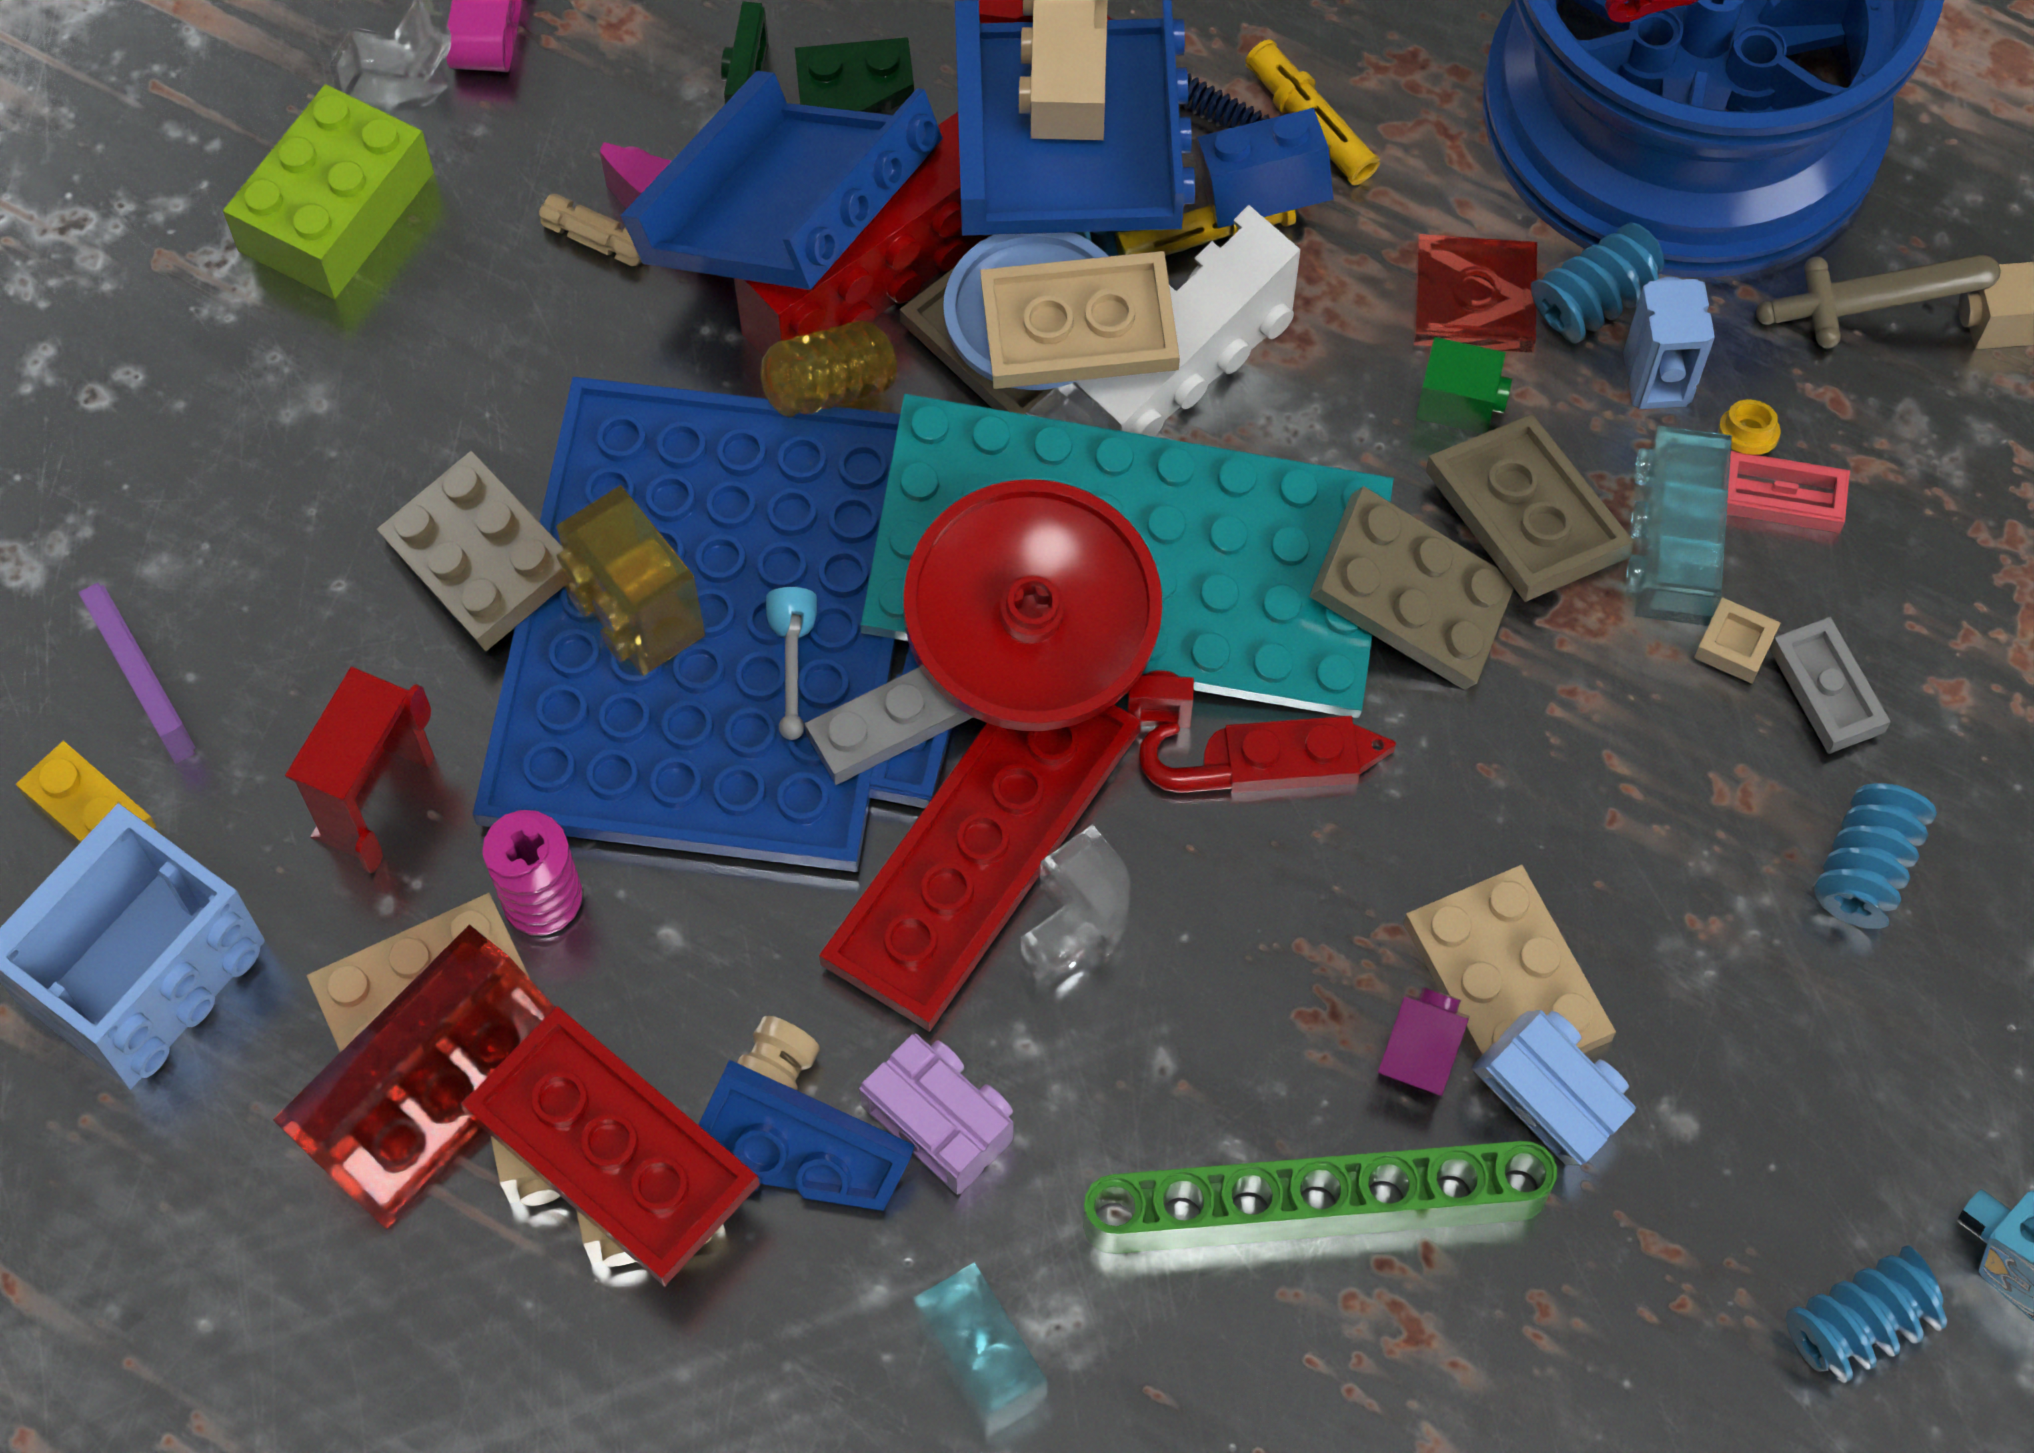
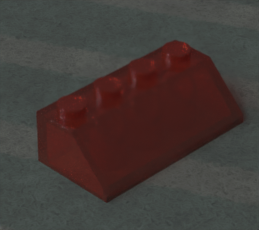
[273,924,555,1229]

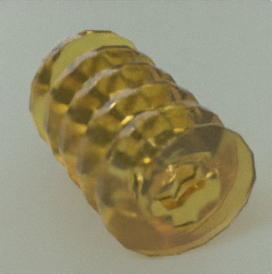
[760,320,897,418]

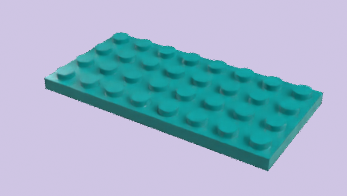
[861,394,1394,718]

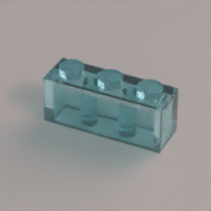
[1626,426,1732,626]

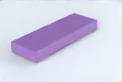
[78,582,196,764]

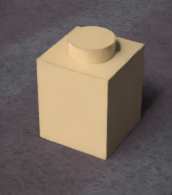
[1958,262,2034,350]

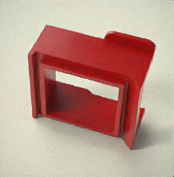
[285,666,435,874]

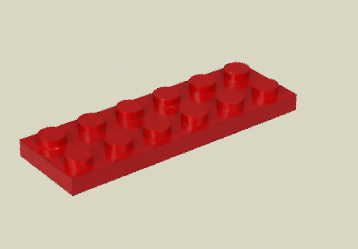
[819,705,1141,1032]

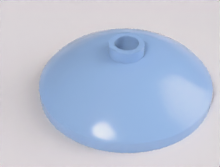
[943,232,1109,390]

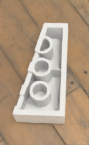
[1070,205,1301,437]

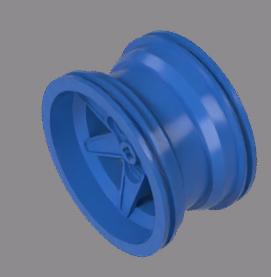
[1482,0,1944,278]

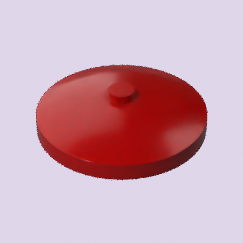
[903,479,1162,731]

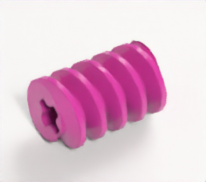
[482,810,582,936]

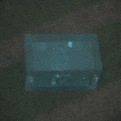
[914,1262,1048,1438]

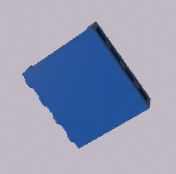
[955,0,1195,235]
[620,71,943,290]

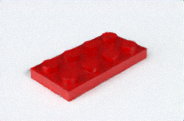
[461,1006,760,1287]

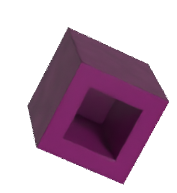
[1378,987,1470,1096]

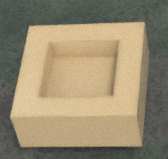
[1694,597,1781,684]

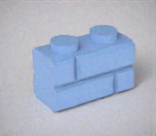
[1623,277,1715,409]
[1471,1010,1636,1166]

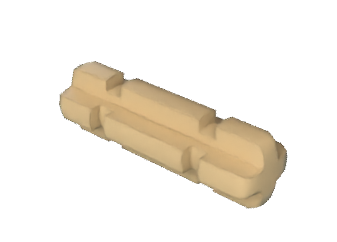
[539,194,642,266]

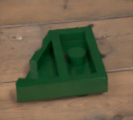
[795,37,914,113]

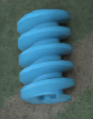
[1531,222,1664,344]
[1814,783,1937,929]
[1785,1245,1947,1383]

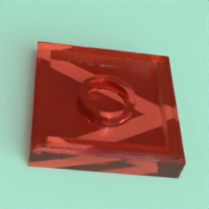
[1414,234,1537,353]

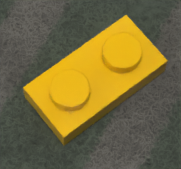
[16,740,156,844]

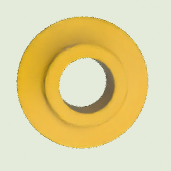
[1718,399,1781,455]

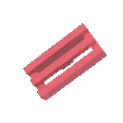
[1717,450,1850,533]

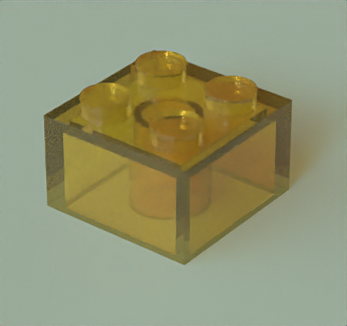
[556,485,706,676]

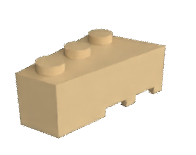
[1019,0,1108,140]

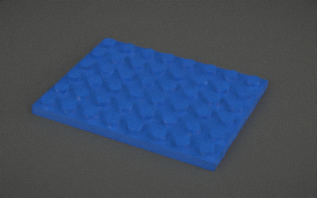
[472,377,900,872]

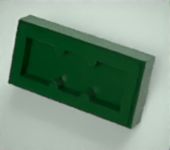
[721,1,768,104]

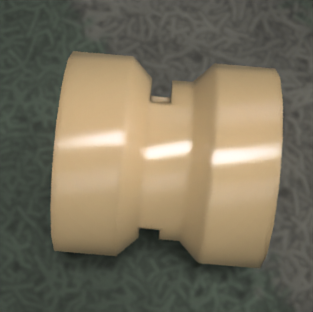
[736,1016,820,1090]

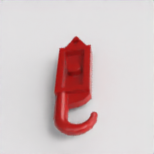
[1139,716,1396,793]

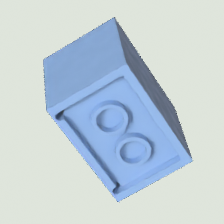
[0,803,265,1090]

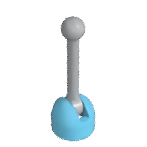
[766,587,817,740]

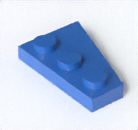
[698,1059,915,1211]

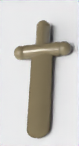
[1756,255,2001,348]

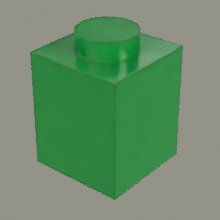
[1416,337,1513,434]

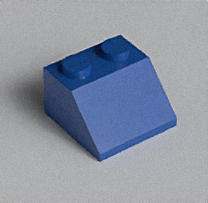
[1191,108,1334,228]

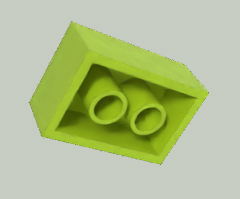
[223,84,434,300]

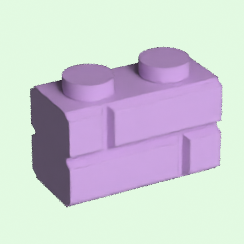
[859,1033,1014,1195]

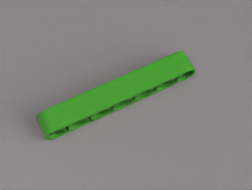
[1083,1141,1557,1254]

